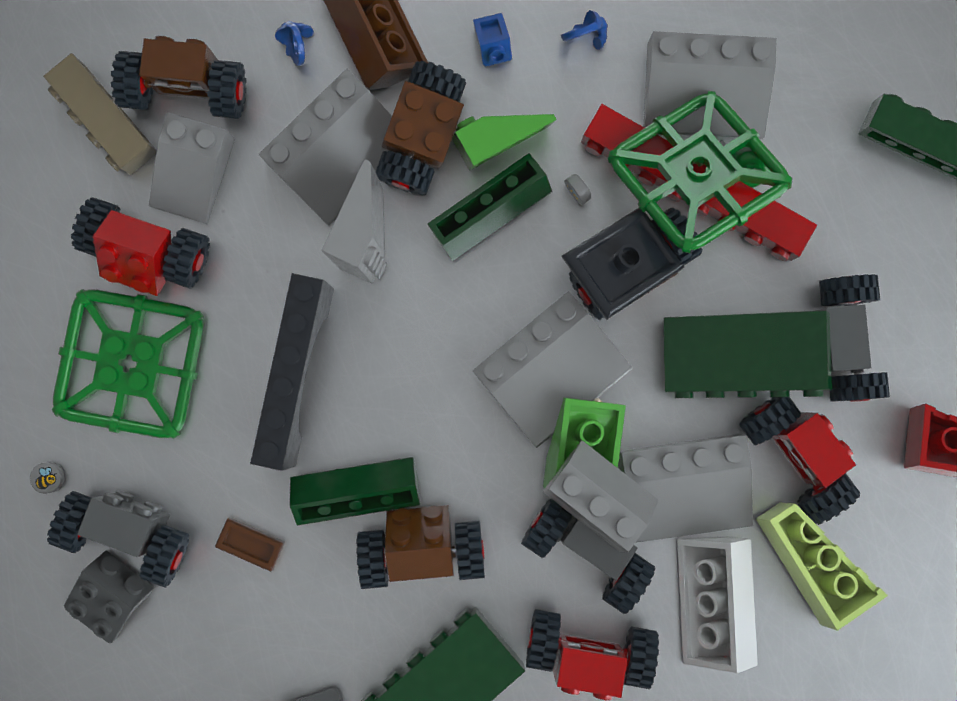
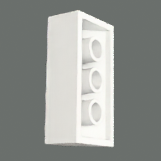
[677,537,757,673]

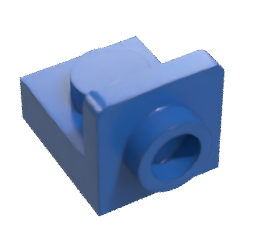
[473,13,512,66]

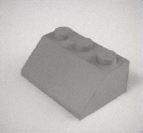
[543,440,658,552]

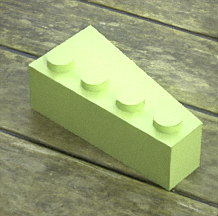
[756,502,888,631]

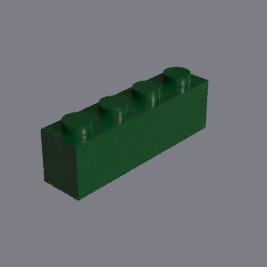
[858,93,957,180]
[427,153,553,261]
[290,457,420,526]

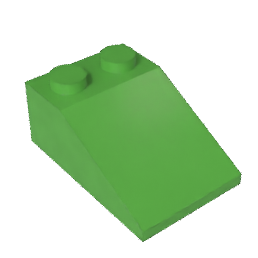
[452,114,557,171]
[543,398,626,489]

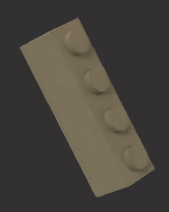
[43,53,157,175]

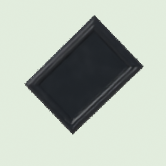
[561,208,684,320]

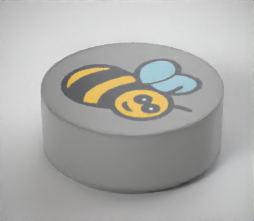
[564,174,592,205]
[30,462,65,494]

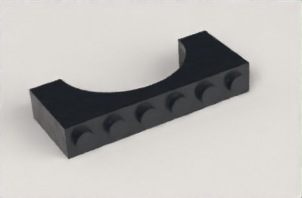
[250,273,334,471]

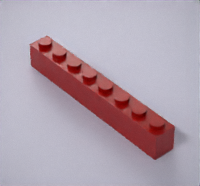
[581,104,817,262]

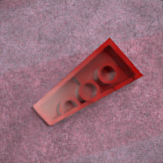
[904,403,957,477]

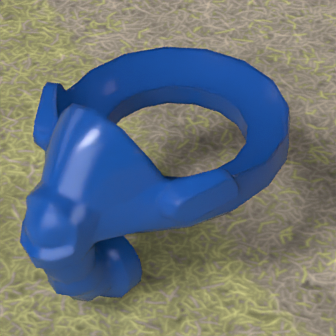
[561,10,608,50]
[275,21,314,66]

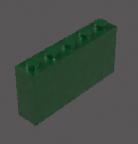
[664,310,832,398]
[361,608,525,701]

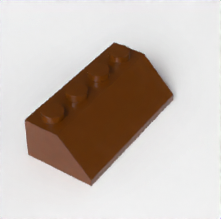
[323,0,428,90]

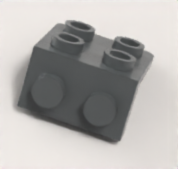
[64,550,155,643]

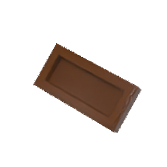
[215,517,285,572]

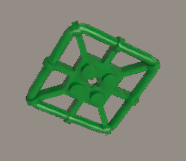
[608,91,792,253]
[52,289,204,439]

